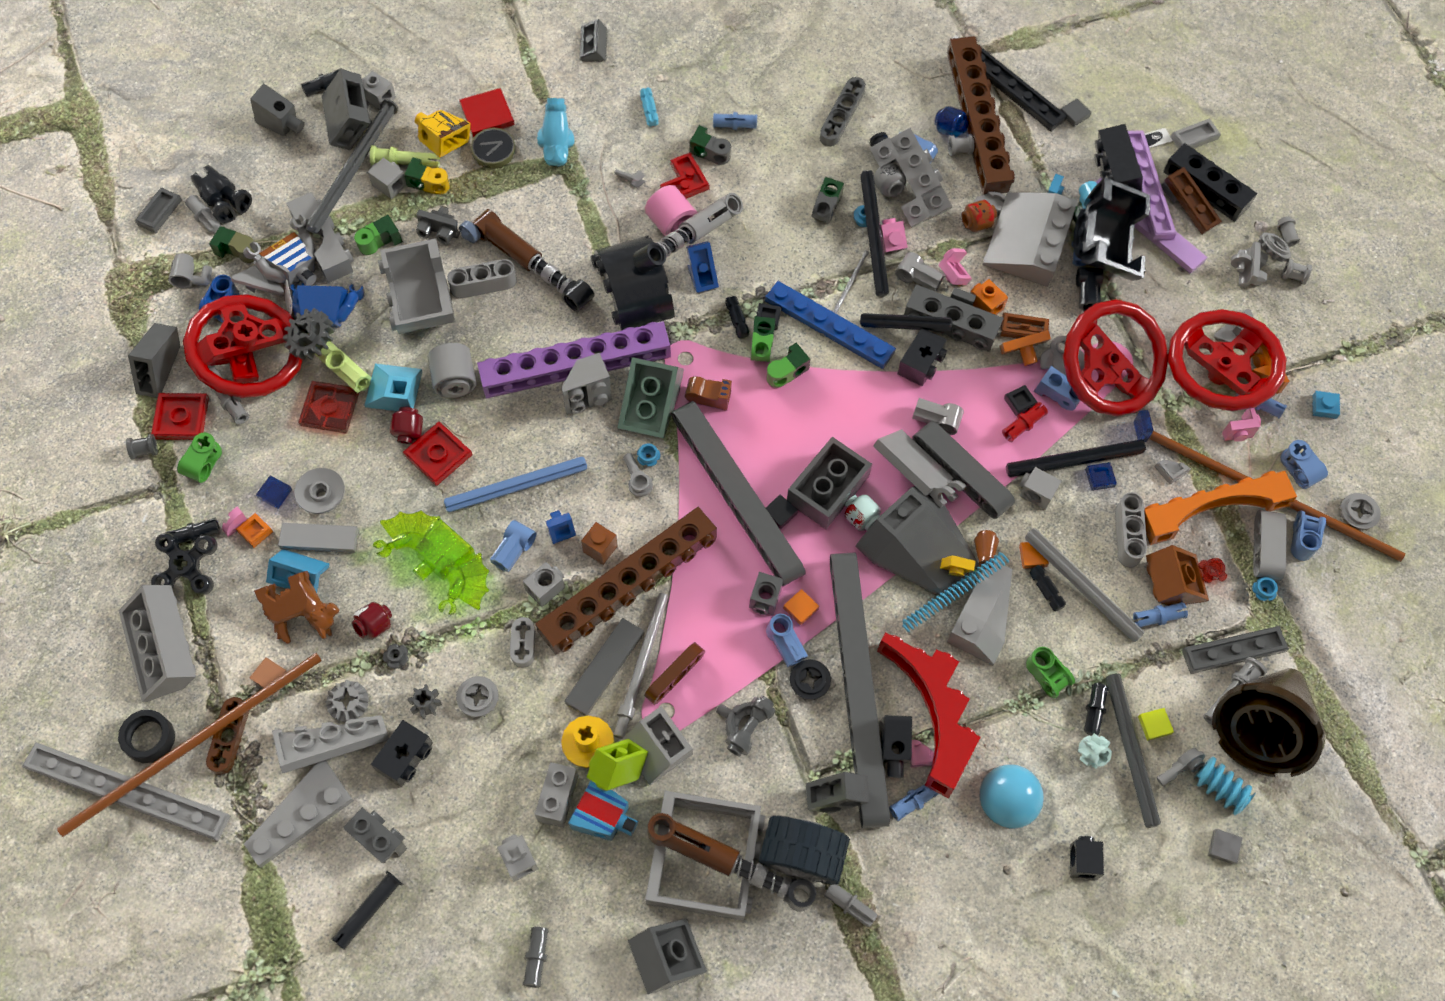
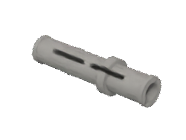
[208,366,249,424]

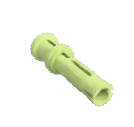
[370,145,440,168]

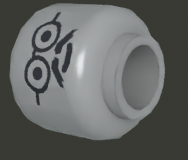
[874,163,907,197]

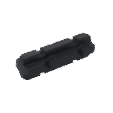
[725,295,749,339]
[1029,565,1066,612]

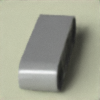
[447,259,517,298]
[1115,492,1147,568]
[1253,510,1287,581]

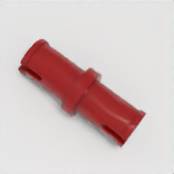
[1002,402,1048,442]

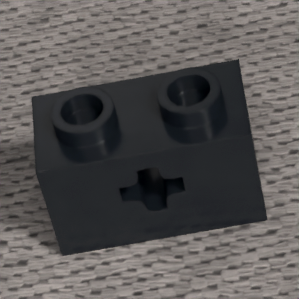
[898,328,948,387]
[371,720,433,787]

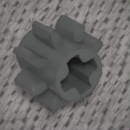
[407,684,442,719]

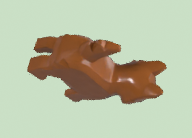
[254,571,340,644]

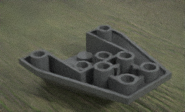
[855,486,979,599]

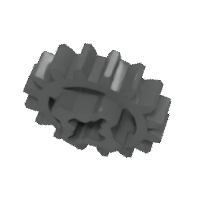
[283,308,335,360]

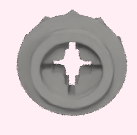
[1258,233,1291,262]
[1339,493,1381,531]
[456,676,499,718]
[325,679,369,722]

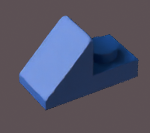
[686,241,719,293]

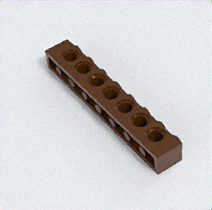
[947,36,1015,195]
[535,506,717,655]

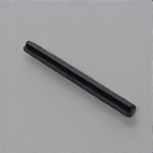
[860,170,889,297]
[1006,439,1146,477]

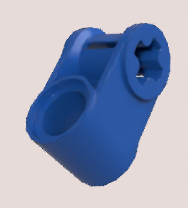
[199,274,239,322]

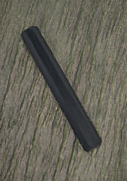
[860,313,953,332]

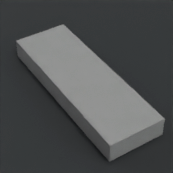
[278,523,359,553]

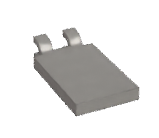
[873,429,966,508]

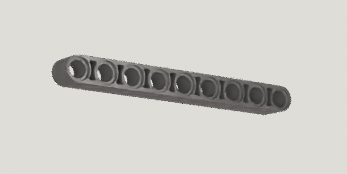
[671,401,806,587]

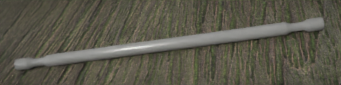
[820,250,869,337]

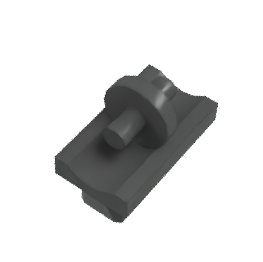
[416,206,460,245]

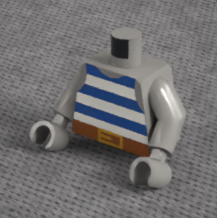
[243,214,317,287]

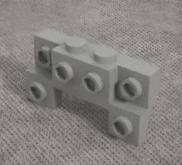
[870,128,953,228]

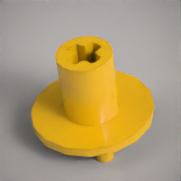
[561,716,614,768]

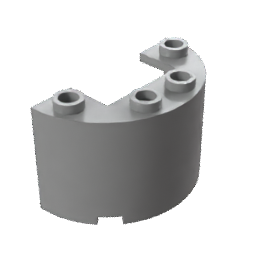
[378,239,455,334]

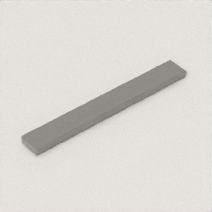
[22,742,231,841]

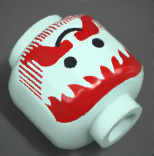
[844,495,881,531]

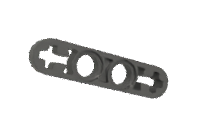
[820,77,866,147]

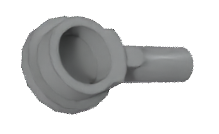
[623,453,653,497]
[1156,748,1205,786]

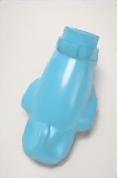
[537,98,574,166]

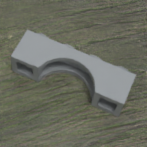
[286,192,354,283]

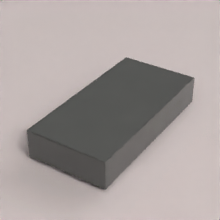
[135,187,182,233]

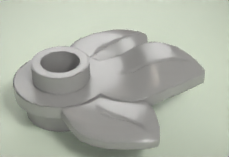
[1040,336,1085,376]

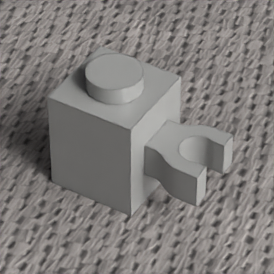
[497,835,539,882]

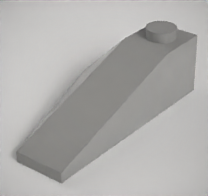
[947,562,1012,665]

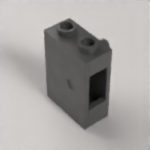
[321,69,372,150]

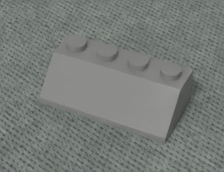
[119,585,196,702]

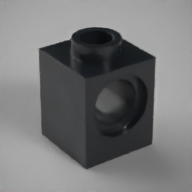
[1070,836,1104,880]

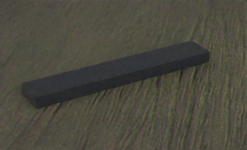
[981,47,1067,132]

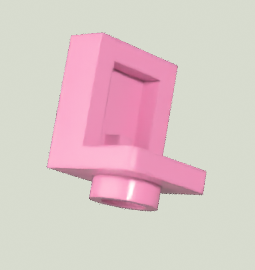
[880,218,908,252]
[938,248,972,285]
[1222,408,1261,442]

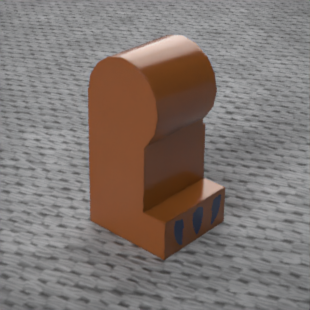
[685,376,732,411]

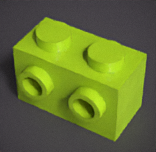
[587,739,649,791]

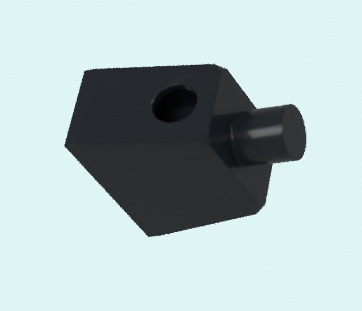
[879,715,912,778]

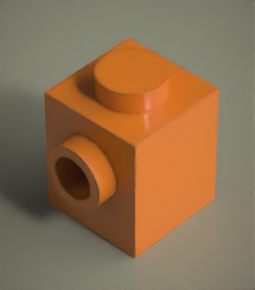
[970,279,1008,315]

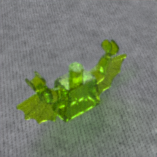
[373,510,490,615]

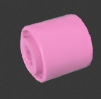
[645,185,698,236]

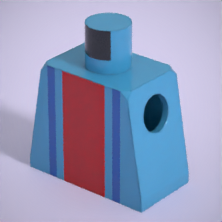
[569,781,638,841]

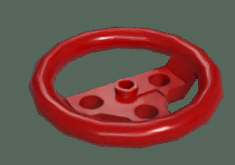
[183,294,303,398]
[1063,299,1168,417]
[1168,309,1287,411]

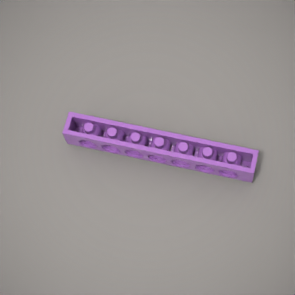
[477,321,671,399]

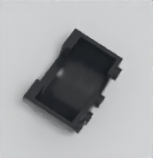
[1073,177,1151,281]
[590,235,675,331]

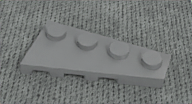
[272,715,389,774]
[244,760,354,868]

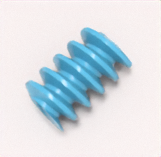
[1194,756,1256,816]

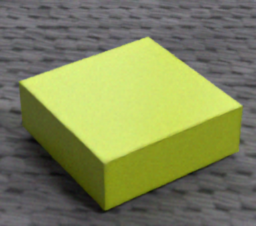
[1138,708,1174,741]

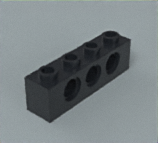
[1163,143,1258,222]

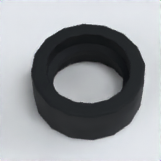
[118,709,175,763]

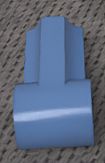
[490,520,537,572]
[766,614,808,667]

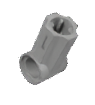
[895,252,945,291]
[912,398,964,435]

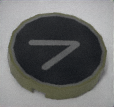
[471,128,516,168]

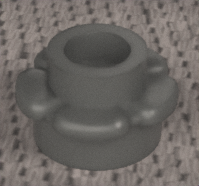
[383,644,409,669]

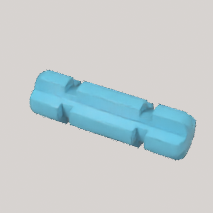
[640,87,659,127]

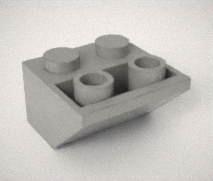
[561,353,612,415]
[620,706,693,785]

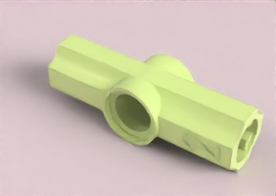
[314,341,371,393]

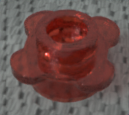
[1198,558,1227,583]

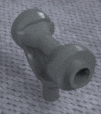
[716,696,776,757]

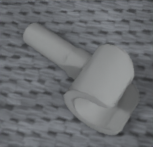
[615,169,646,188]

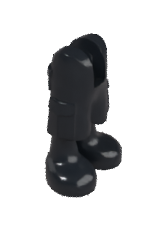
[190,165,252,223]

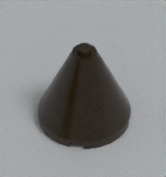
[1212,668,1325,777]

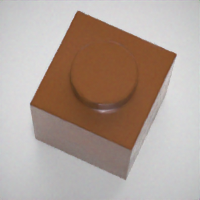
[581,522,618,565]

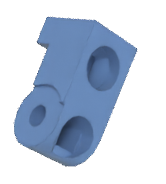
[1034,366,1080,411]

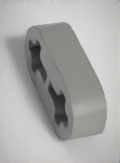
[510,617,536,668]

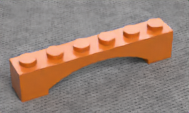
[1144,471,1297,545]

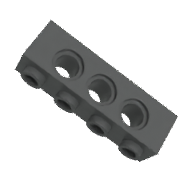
[904,285,1003,352]

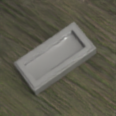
[1171,118,1221,149]

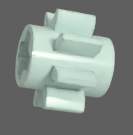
[1078,733,1112,769]

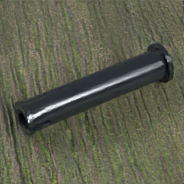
[331,870,403,950]

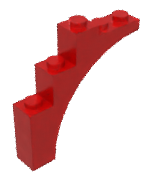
[877,632,981,799]

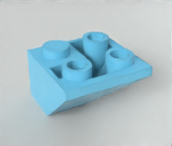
[365,363,423,411]

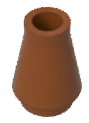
[974,530,999,569]

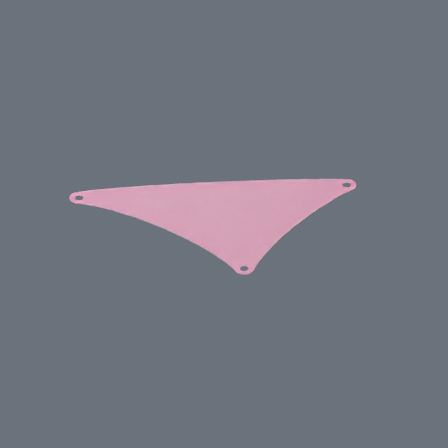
[641,340,1133,731]

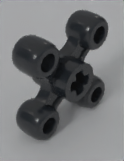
[151,533,218,595]

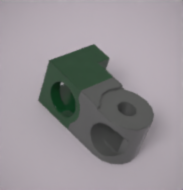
[689,125,731,165]
[812,177,844,223]

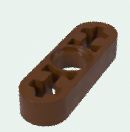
[644,642,705,705]
[206,697,249,775]

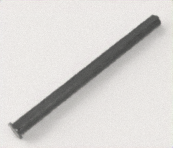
[307,99,399,233]

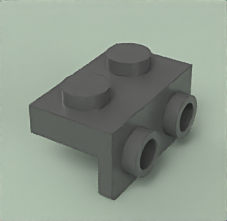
[344,807,408,863]

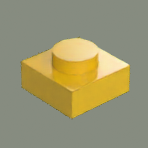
[940,555,975,576]

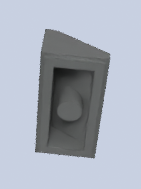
[580,19,607,61]

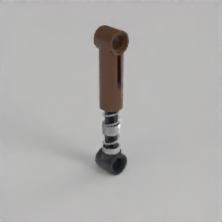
[472,209,595,312]
[648,813,816,912]

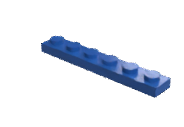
[765,281,896,369]

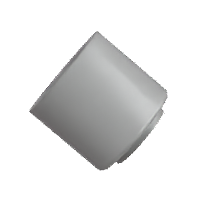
[427,343,477,398]

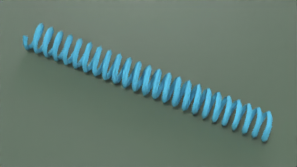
[902,552,1010,633]

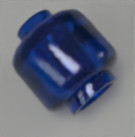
[934,106,969,138]

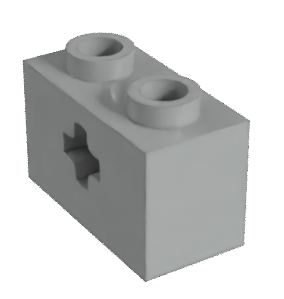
[535,762,579,828]

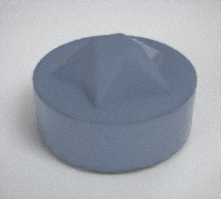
[459,220,481,243]

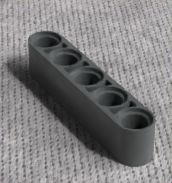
[912,421,1015,519]

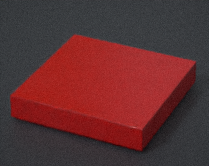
[459,88,515,137]
[151,393,209,440]
[403,421,473,486]

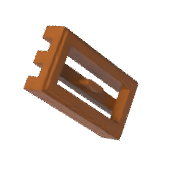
[1000,312,1049,339]

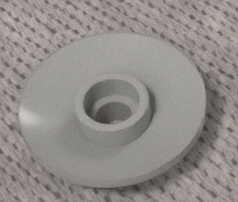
[294,468,345,514]

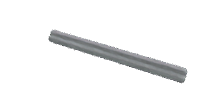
[1025,528,1144,642]

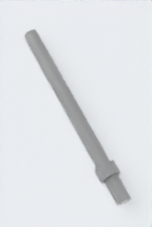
[613,593,668,739]

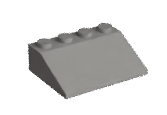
[983,192,1078,287]

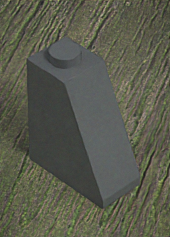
[128,323,180,398]

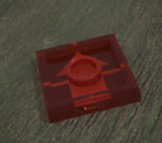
[298,381,360,434]

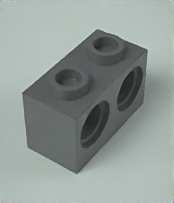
[806,772,869,814]

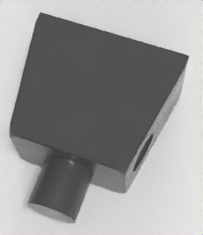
[250,83,305,136]

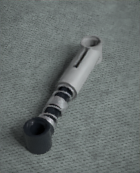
[633,193,743,273]

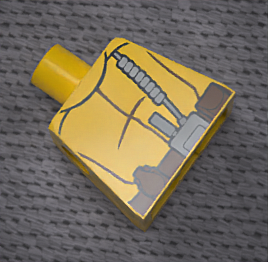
[414,110,470,158]

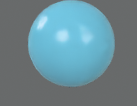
[979,764,1044,828]

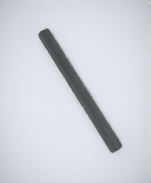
[1106,673,1161,828]

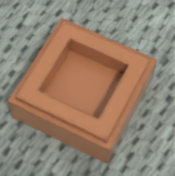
[249,657,287,688]

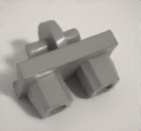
[1231,241,1268,288]

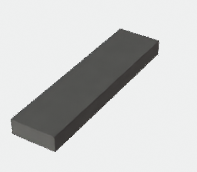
[564,618,644,716]
[1181,626,1289,674]

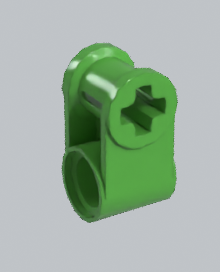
[177,432,222,483]
[1026,647,1075,698]

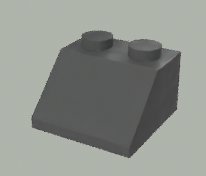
[628,918,707,995]

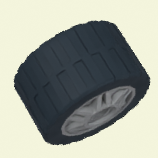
[759,815,850,885]

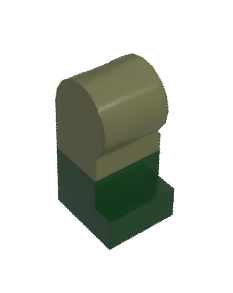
[209,226,254,263]

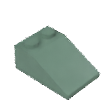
[617,357,684,438]

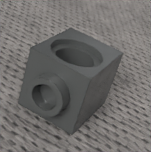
[749,572,784,615]

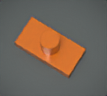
[999,330,1051,366]

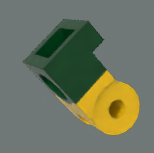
[404,157,450,195]

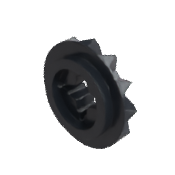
[790,659,831,701]

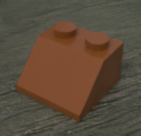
[1146,545,1209,606]

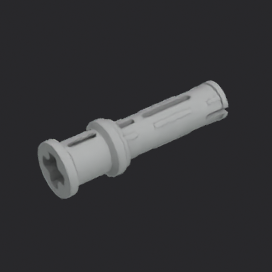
[1203,657,1267,725]

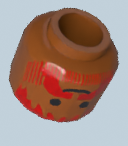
[961,200,997,232]

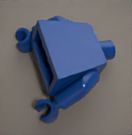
[290,283,364,328]

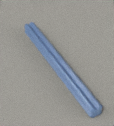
[444,456,587,512]

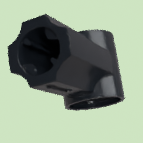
[1076,267,1104,311]

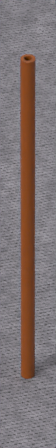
[1149,431,1406,562]
[57,653,322,837]

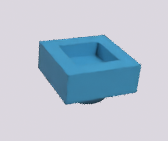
[1048,174,1065,195]
[1312,391,1340,419]

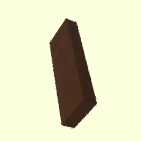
[1164,167,1222,235]

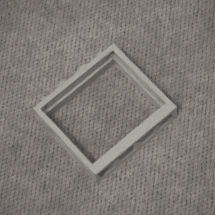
[645,791,765,921]

